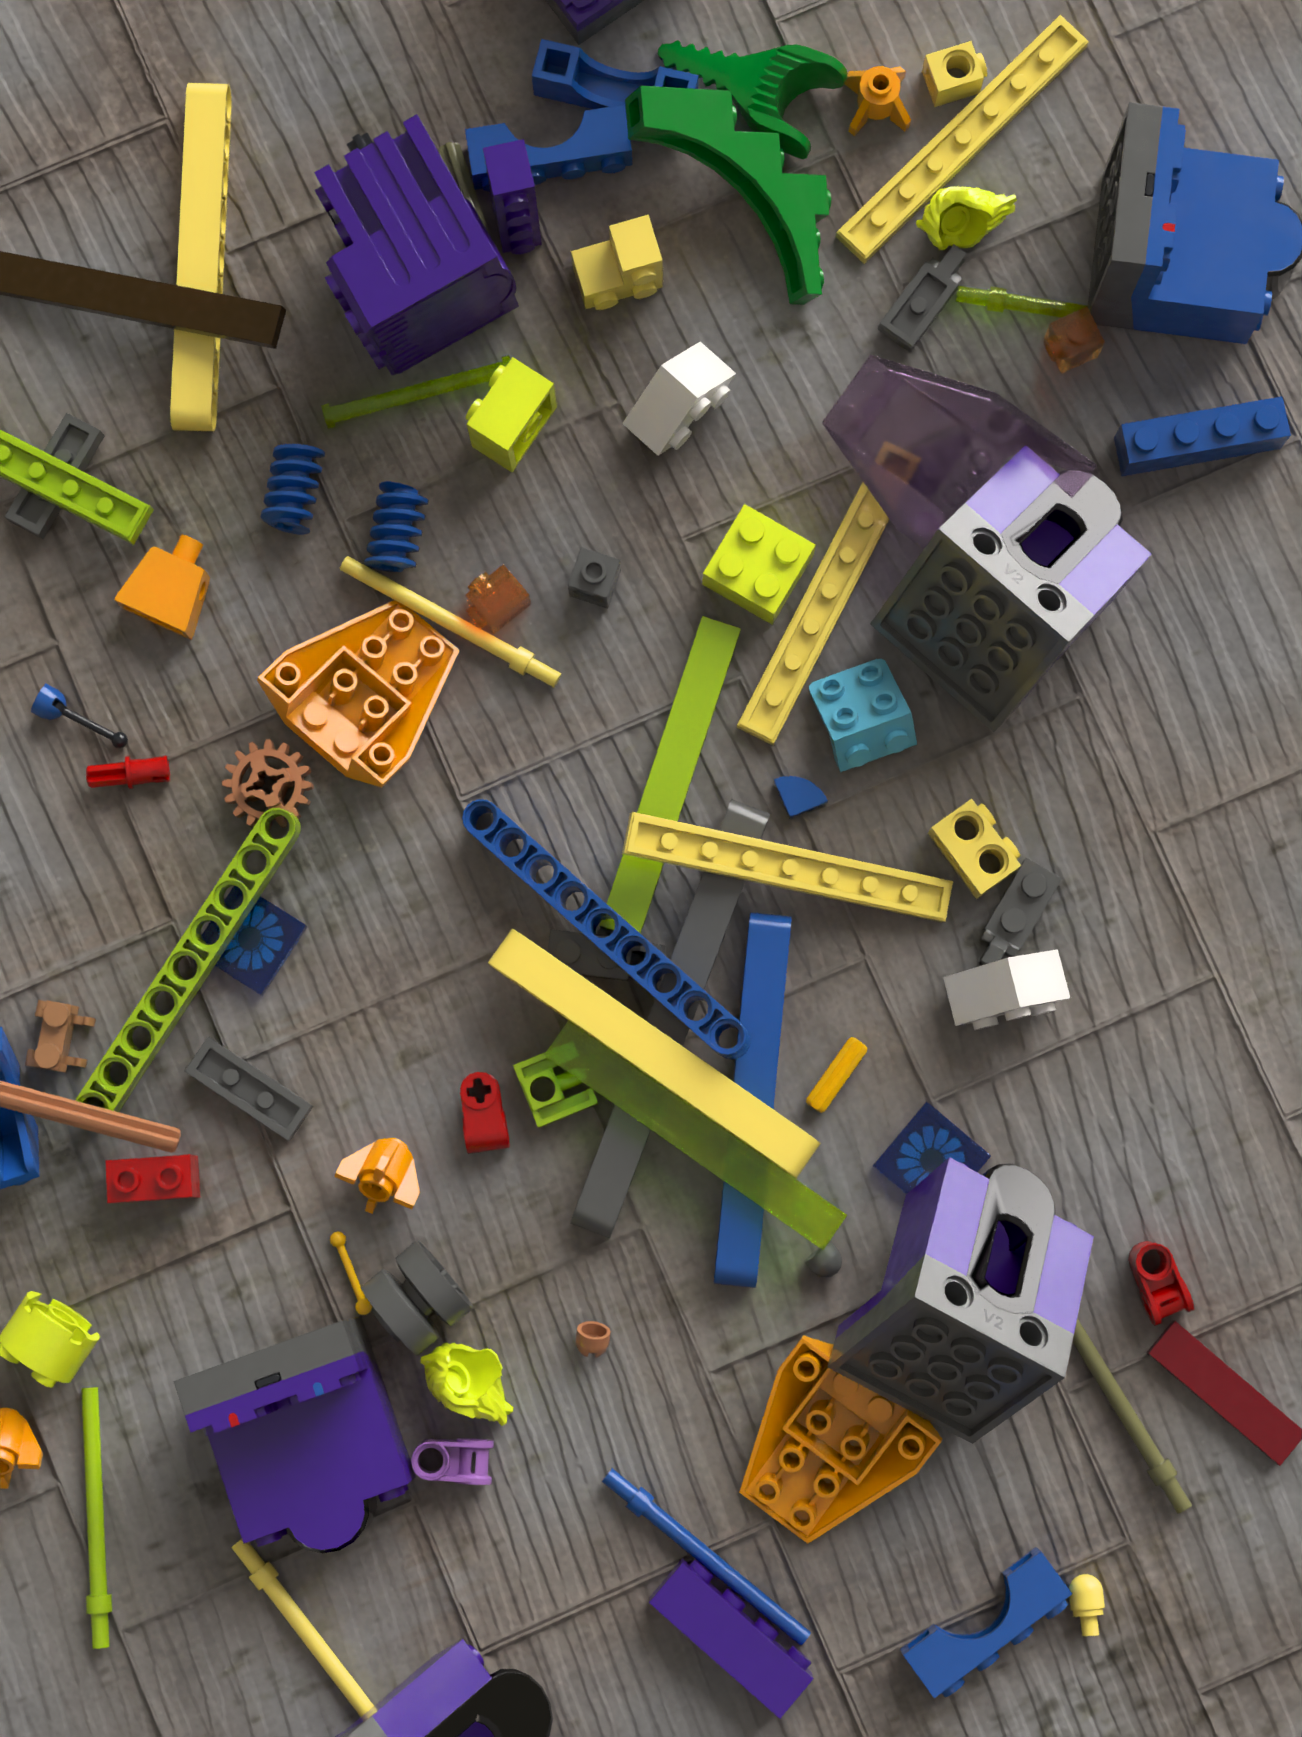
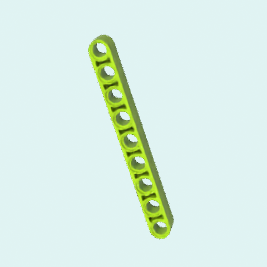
[75,808,301,1112]

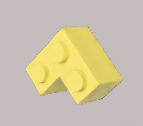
[571,215,663,310]

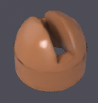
[576,1321,611,1357]

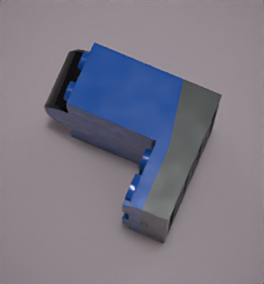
[1086,102,1302,344]

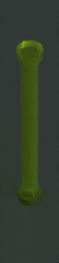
[321,355,510,429]

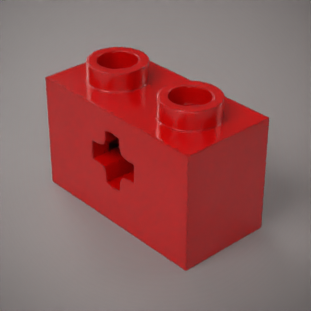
[105,1154,200,1204]

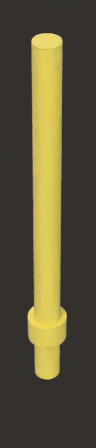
[340,556,562,688]
[231,1539,374,1717]

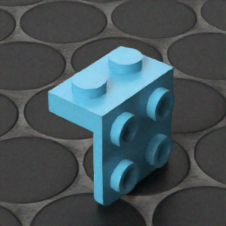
[809,659,917,772]

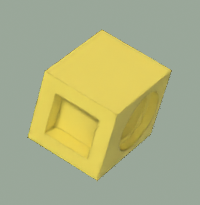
[922,41,987,107]

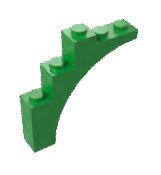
[625,86,832,305]

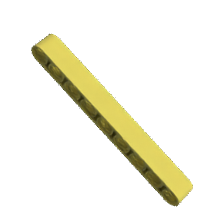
[170,83,232,432]
[488,929,821,1179]

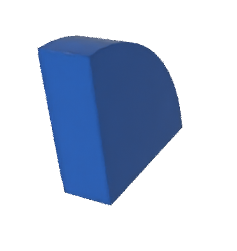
[773,776,828,819]

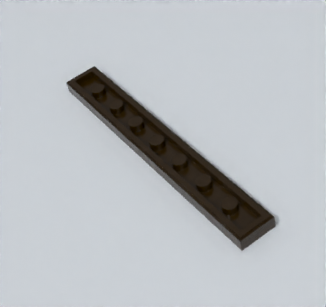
[0,251,286,349]

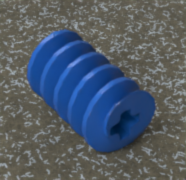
[260,444,325,535]
[364,481,429,572]

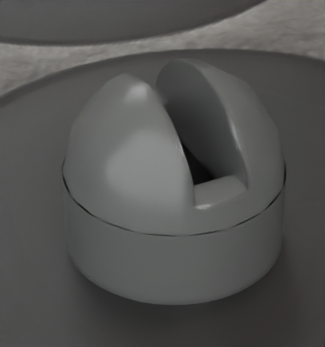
[805,1241,842,1277]

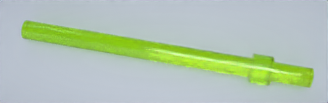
[955,286,1194,338]

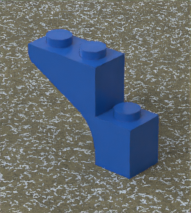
[0,1027,40,1189]

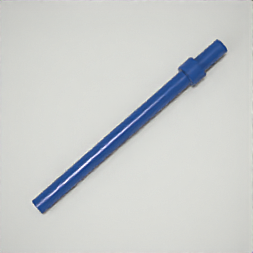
[602,1468,811,1646]

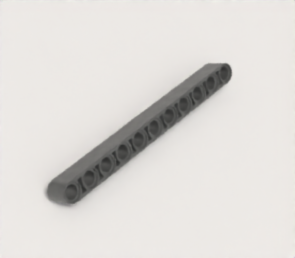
[570,799,770,1238]

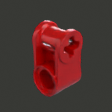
[460,1072,510,1154]
[1128,1241,1195,1326]

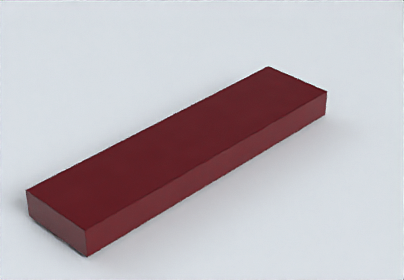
[1146,1321,1302,1466]

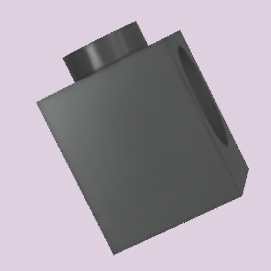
[568,547,621,609]

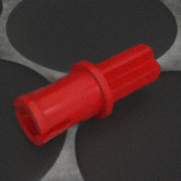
[86,755,170,789]

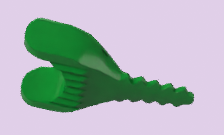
[657,40,848,160]

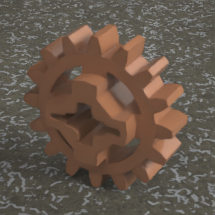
[222,739,314,830]

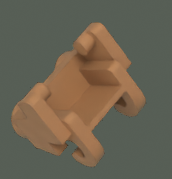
[25,1000,96,1073]

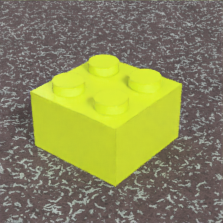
[465,357,557,472]
[702,504,816,625]

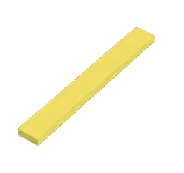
[836,15,1089,264]
[737,440,921,745]
[622,812,953,922]

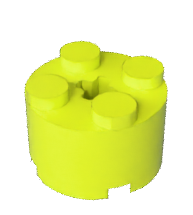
[0,1291,100,1388]

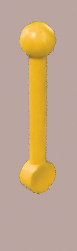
[329,1231,373,1315]

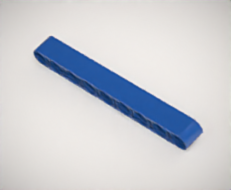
[462,799,751,1060]
[714,912,792,1288]

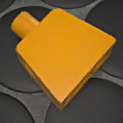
[114,534,210,640]

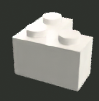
[622,342,736,456]
[943,950,1070,1030]

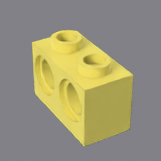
[928,799,1021,899]

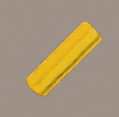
[806,1037,868,1113]

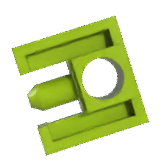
[513,1041,599,1128]

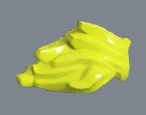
[916,187,1017,250]
[420,1342,514,1426]

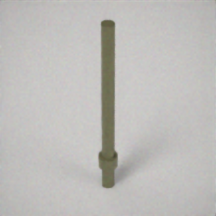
[1072,1318,1192,1514]

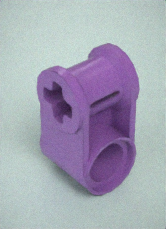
[411,1438,494,1485]

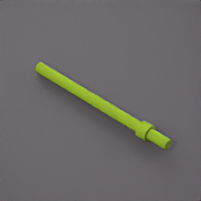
[81,1387,112,1649]

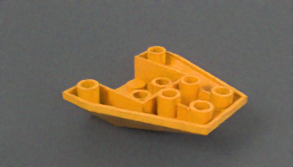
[257,600,460,788]
[739,1335,942,1544]

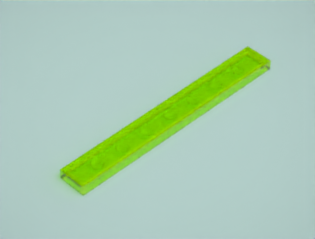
[544,1020,847,1250]

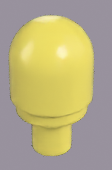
[1069,1574,1105,1636]

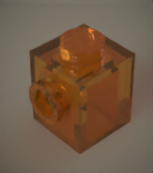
[1044,307,1105,374]
[465,564,531,634]

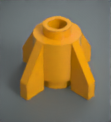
[845,66,911,136]
[335,1138,420,1214]
[0,1407,43,1489]

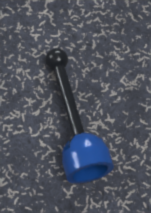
[31,684,128,748]

